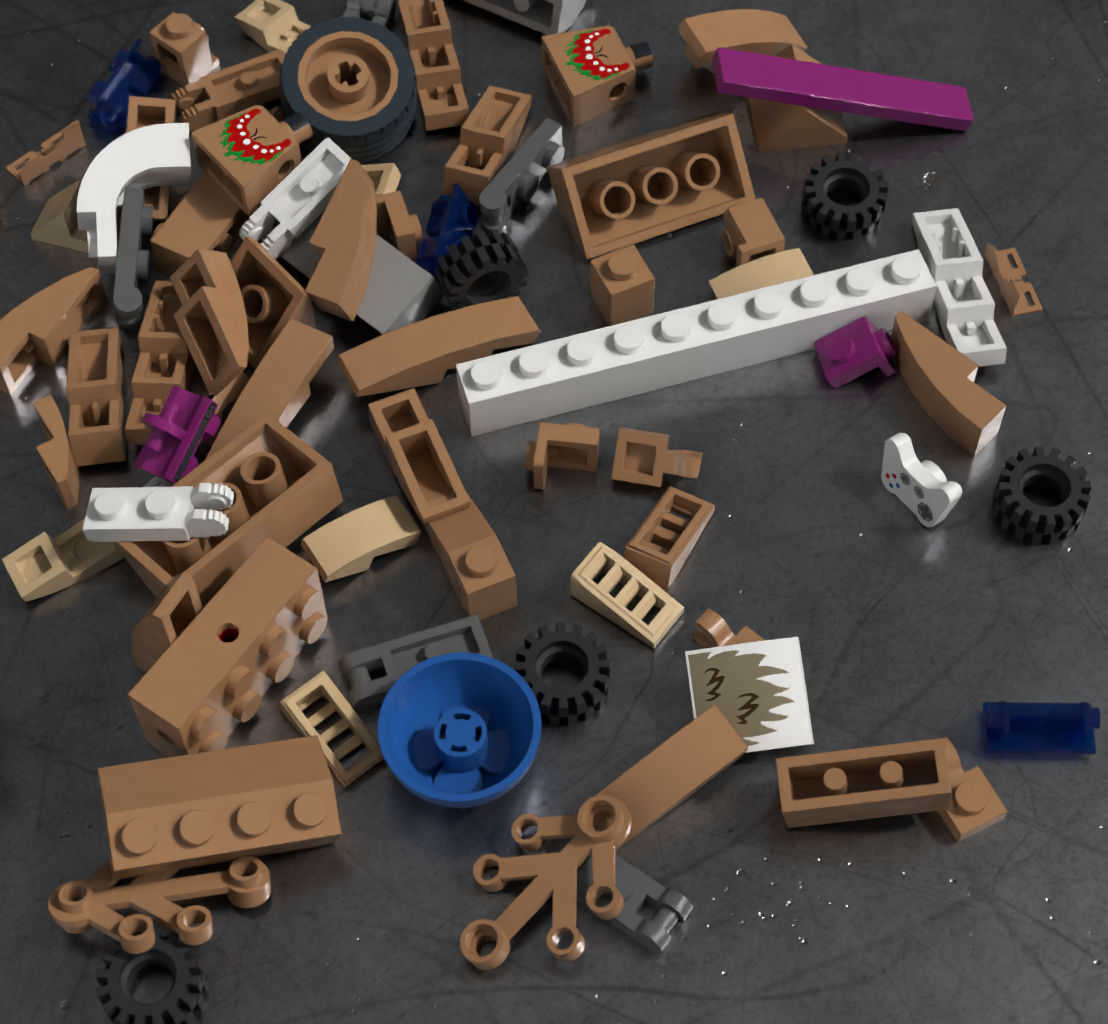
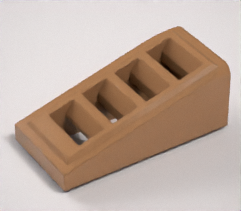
[624,486,715,592]

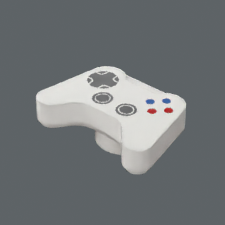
[881,432,962,528]

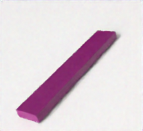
[712,47,974,131]

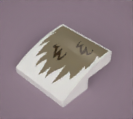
[685,637,814,753]

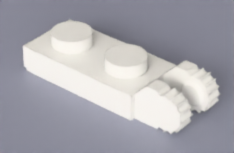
[239,138,351,260]
[82,483,234,542]

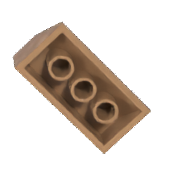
[547,112,756,259]
[113,412,343,608]
[97,735,342,880]

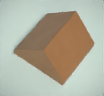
[746,44,848,152]
[231,236,317,370]

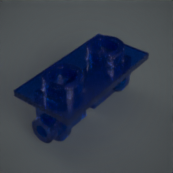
[86,39,162,130]
[415,183,478,278]
[983,701,1100,754]

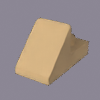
[30,180,121,253]

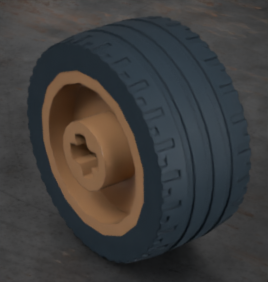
[279,16,417,164]

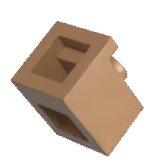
[149,12,220,86]
[721,197,785,267]

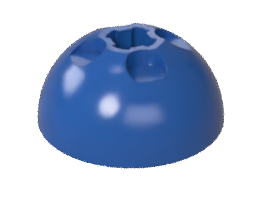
[378,652,542,808]

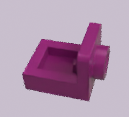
[814,316,897,389]

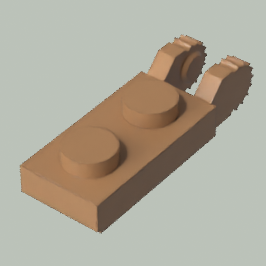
[169,49,285,132]

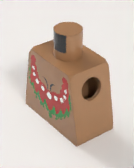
[542,25,653,127]
[191,105,313,217]

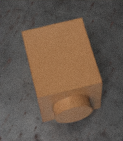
[590,244,655,326]

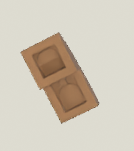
[33,394,79,509]

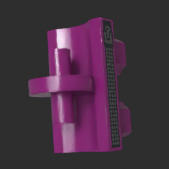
[134,385,221,484]

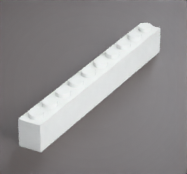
[456,249,937,437]

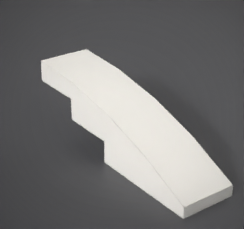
[912,208,1007,367]

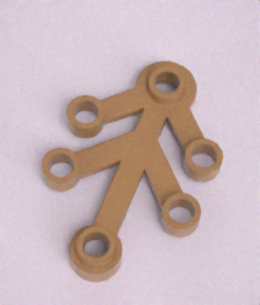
[460,795,632,970]
[48,856,271,954]

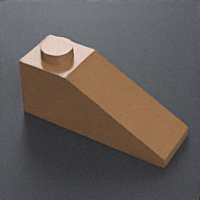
[423,490,517,620]

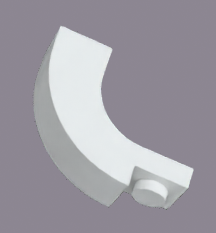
[77,123,191,274]

